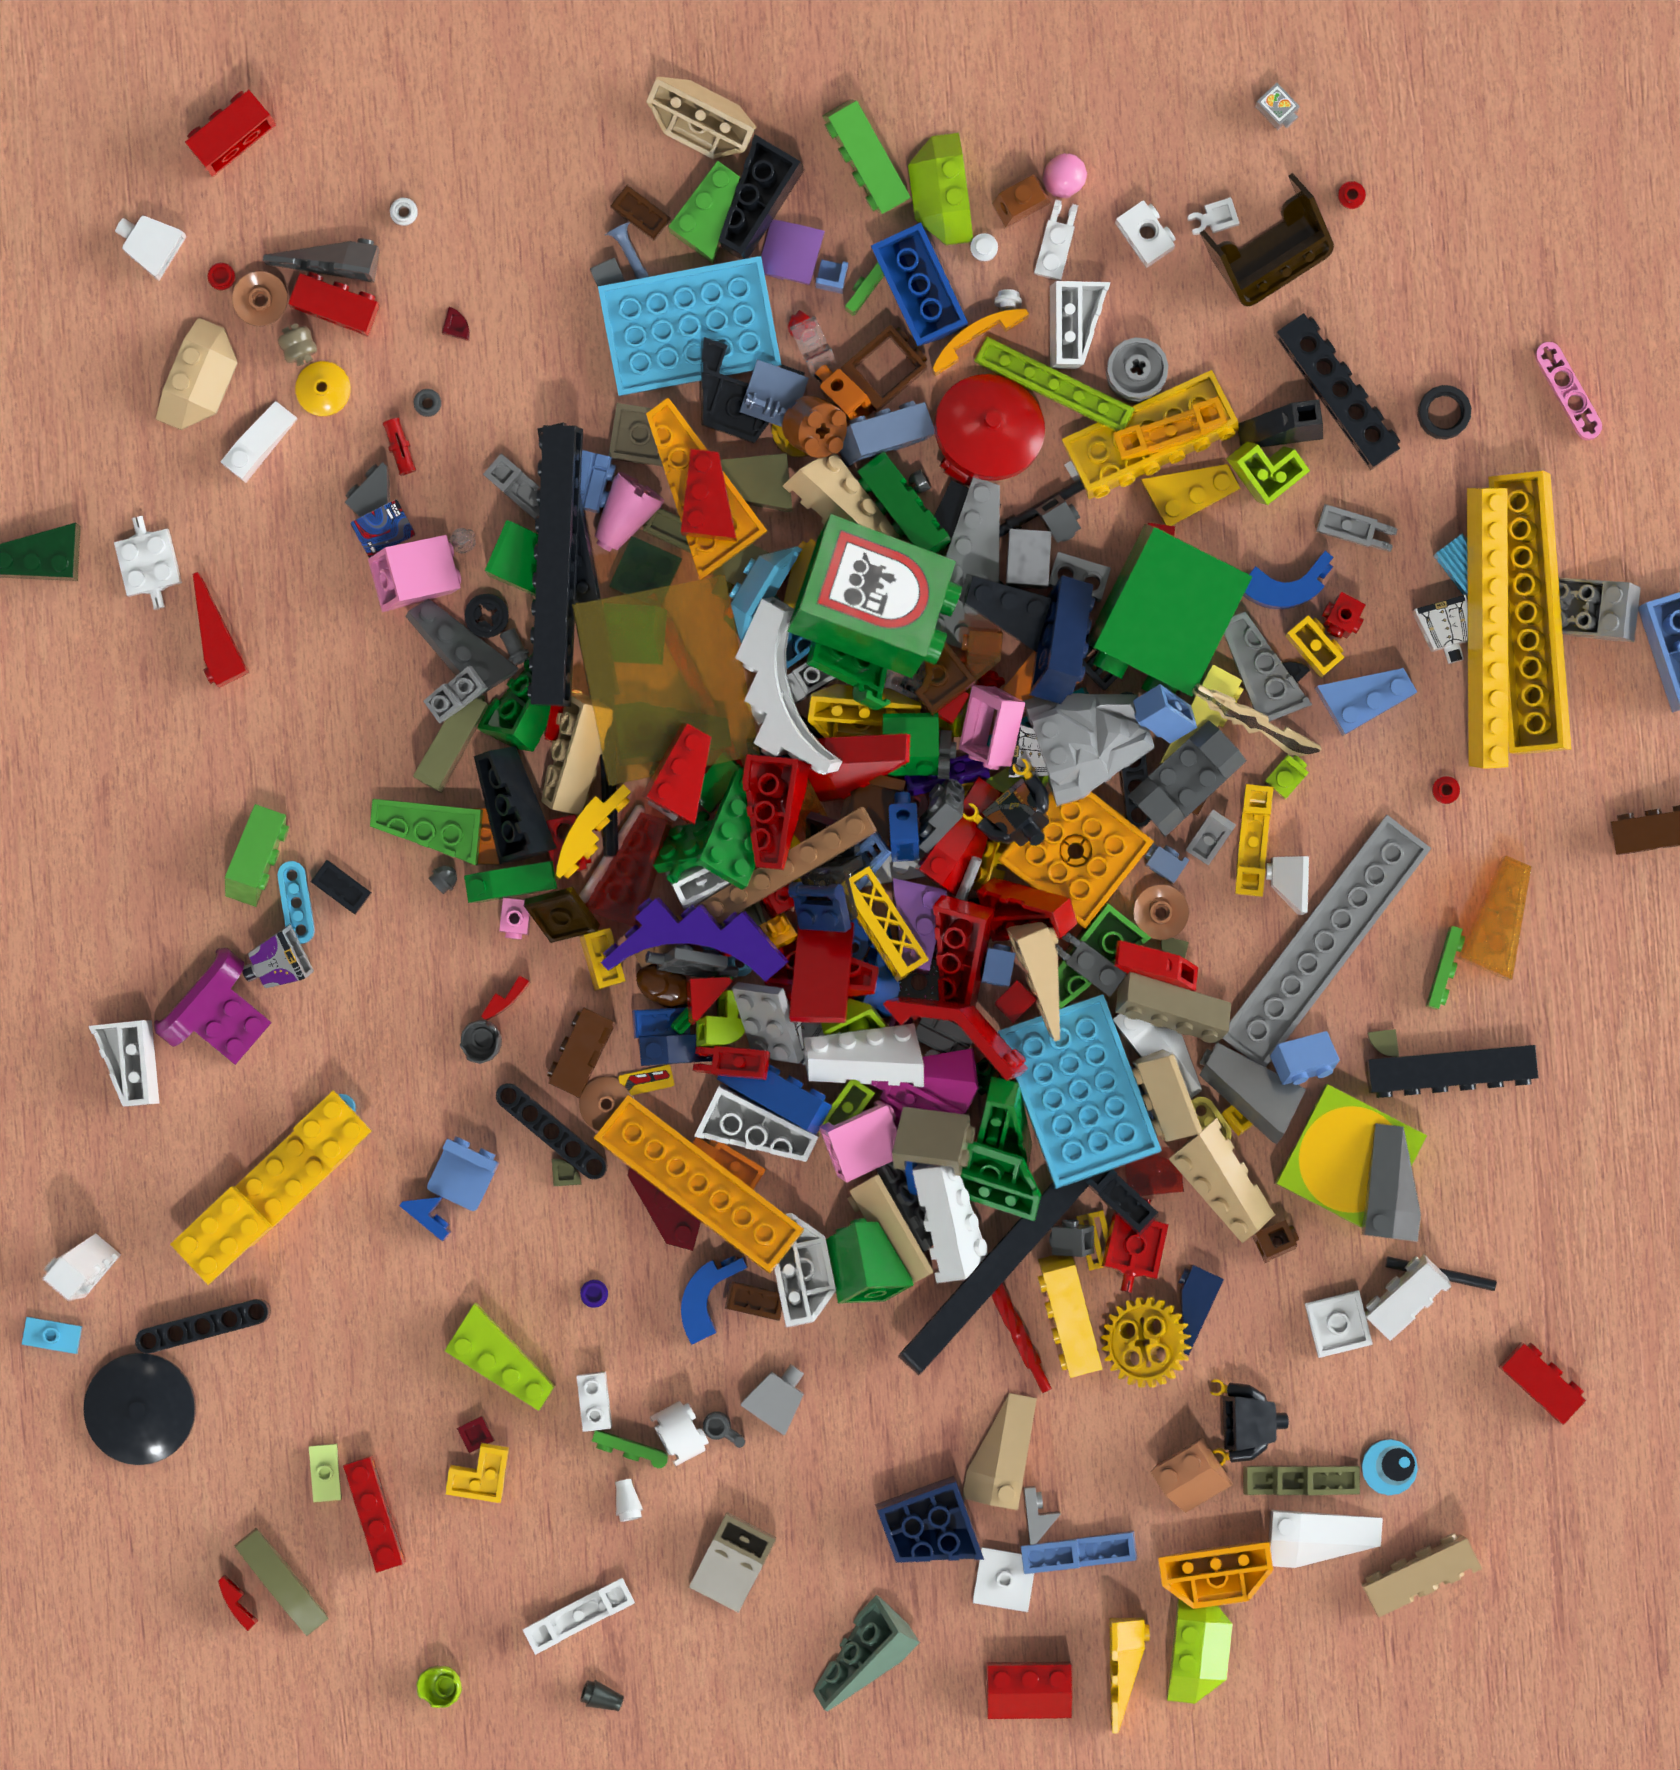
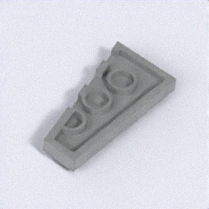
[1224,612,1312,725]

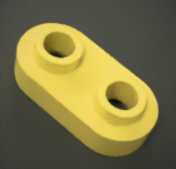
[1191,1097,1232,1139]

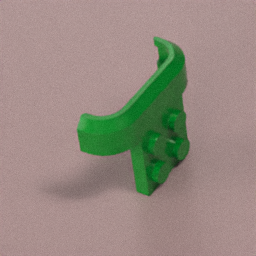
[807,641,891,710]

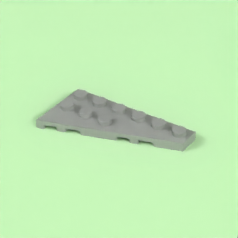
[935,477,1000,661]

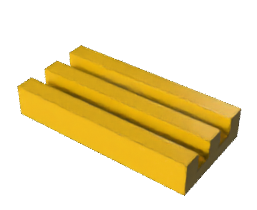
[1076,1210,1109,1271]

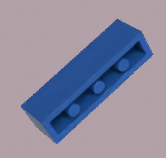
[717,1064,832,1135]

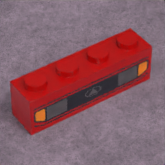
[343,1455,406,1573]

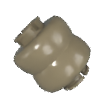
[278,323,317,366]

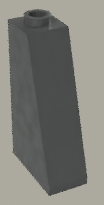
[1199,1042,1306,1144]

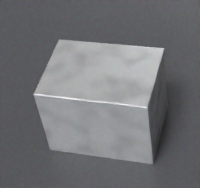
[1006,529,1052,589]

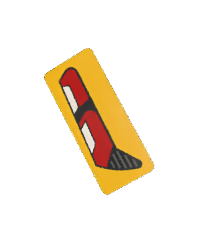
[618,1065,675,1096]

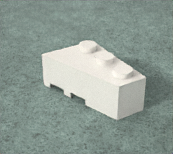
[1050,281,1111,369]

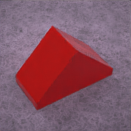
[686,977,733,1025]

